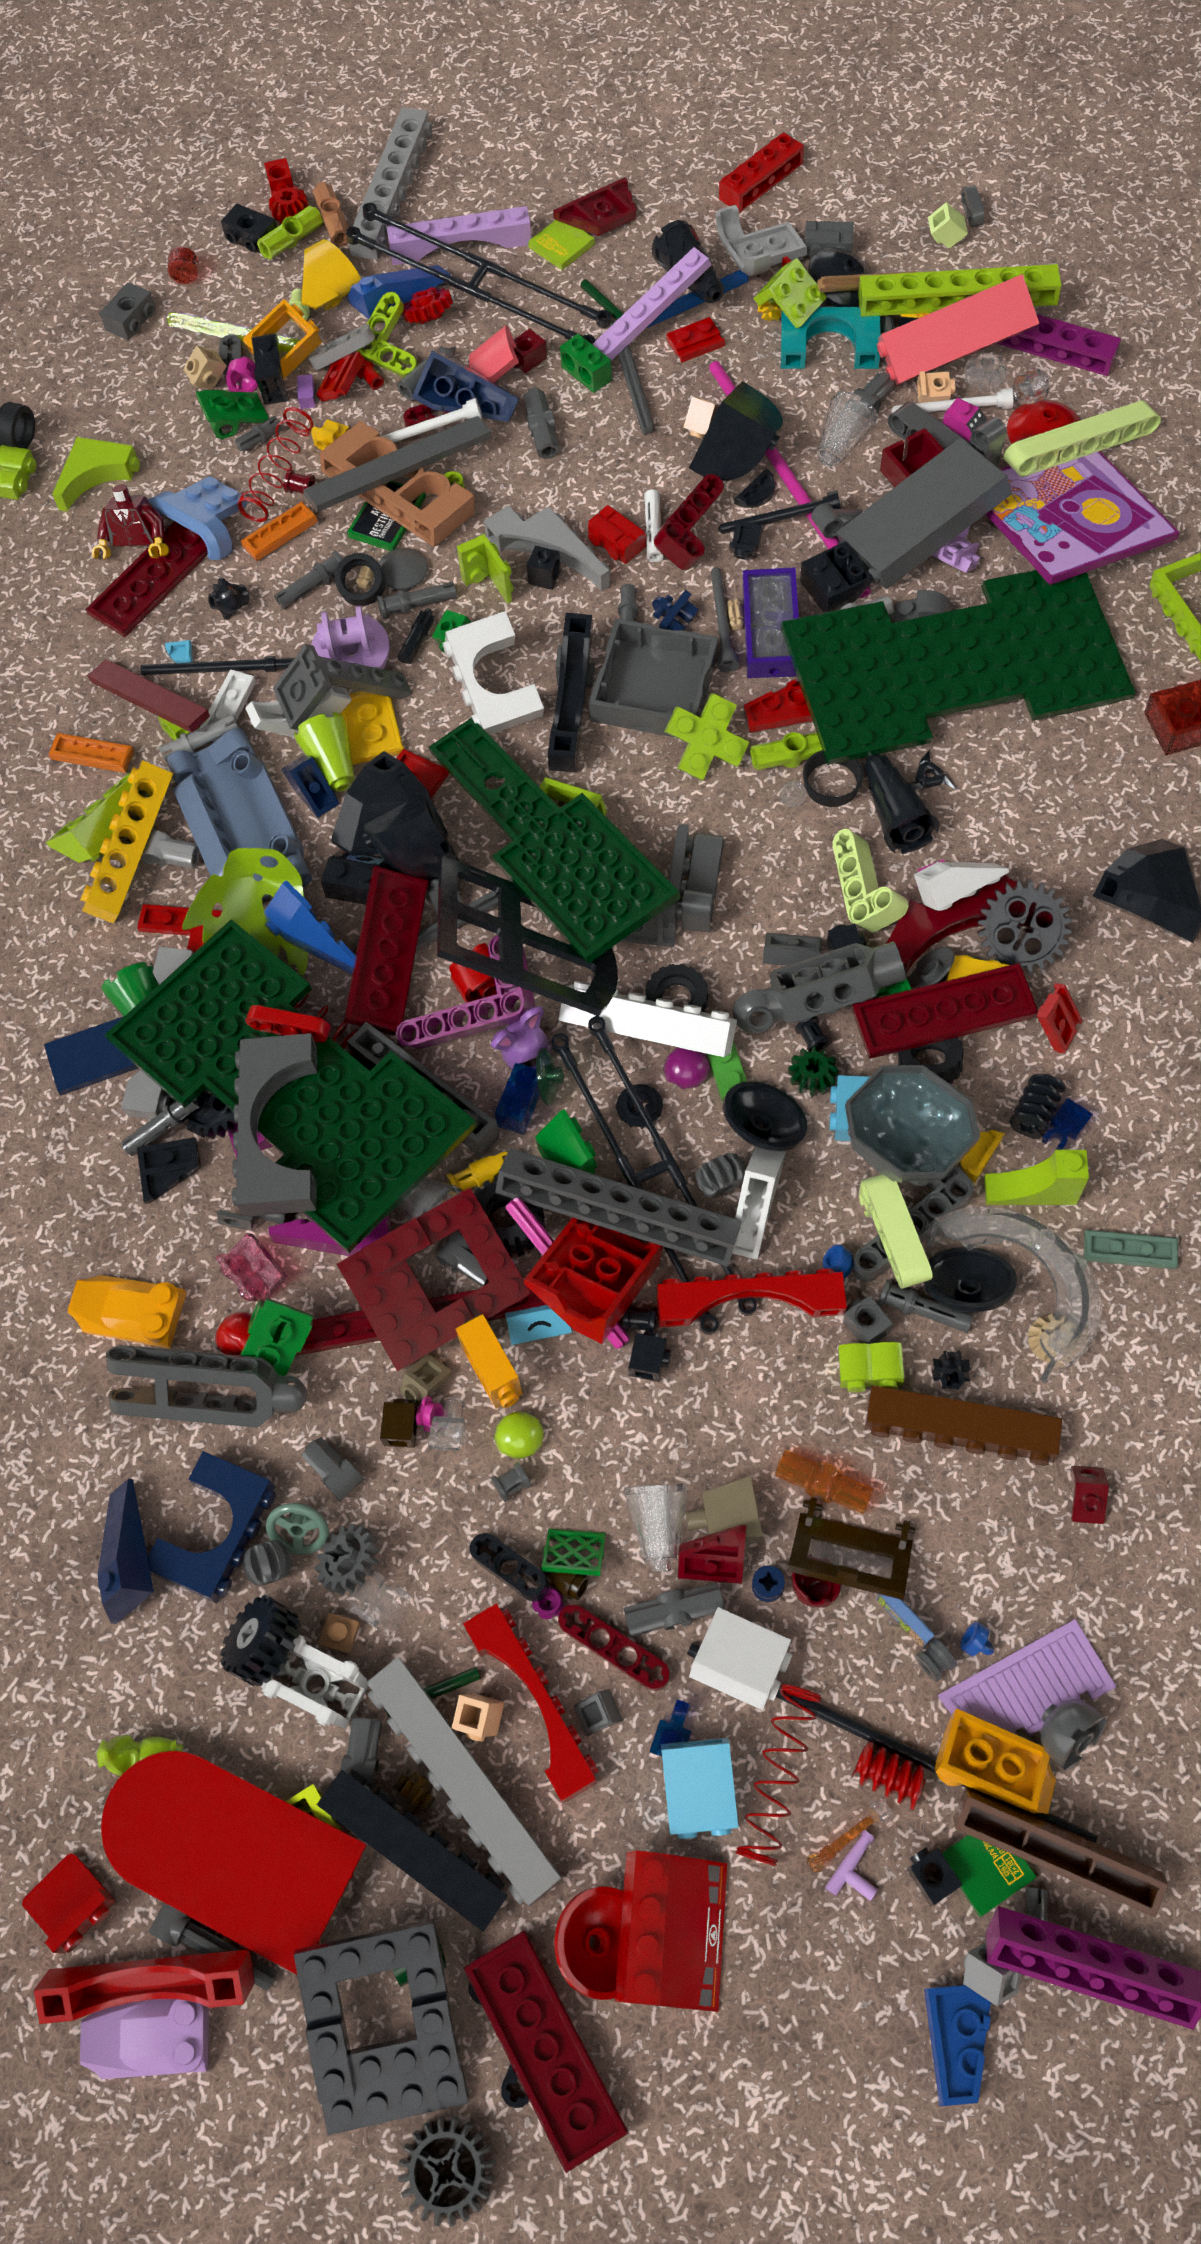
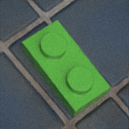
[706,1041,747,1102]

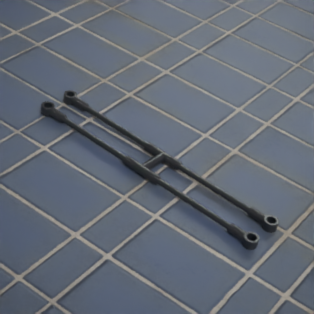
[346,202,611,344]
[551,1016,757,1335]

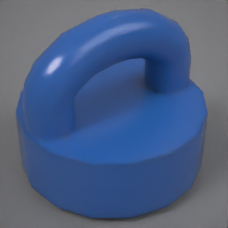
[823,1244,854,1278]
[960,1622,994,1657]

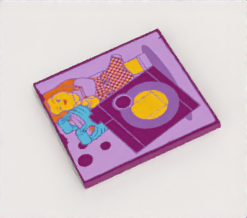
[986,451,1180,585]

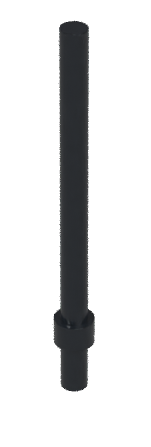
[140,656,294,675]

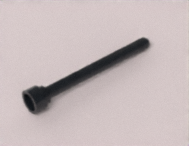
[718,491,841,534]

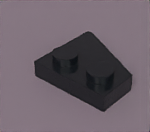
[137,1137,201,1204]

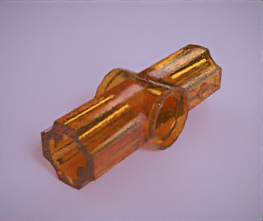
[775,1449,874,1516]

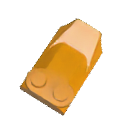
[68,1275,187,1349]
[935,1708,1056,1814]

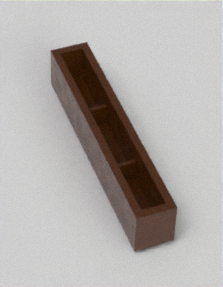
[864,1385,1063,1466]
[953,1786,1168,1918]

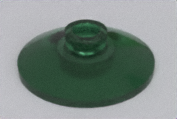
[536,1047,564,1106]

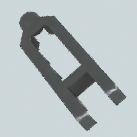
[106,1345,308,1428]

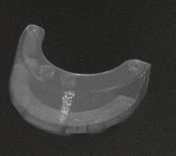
[926,1207,1101,1384]

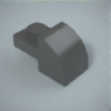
[894,590,951,622]

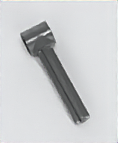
[148,1903,277,1990]

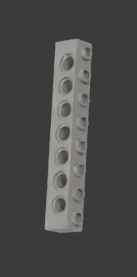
[349,107,432,260]

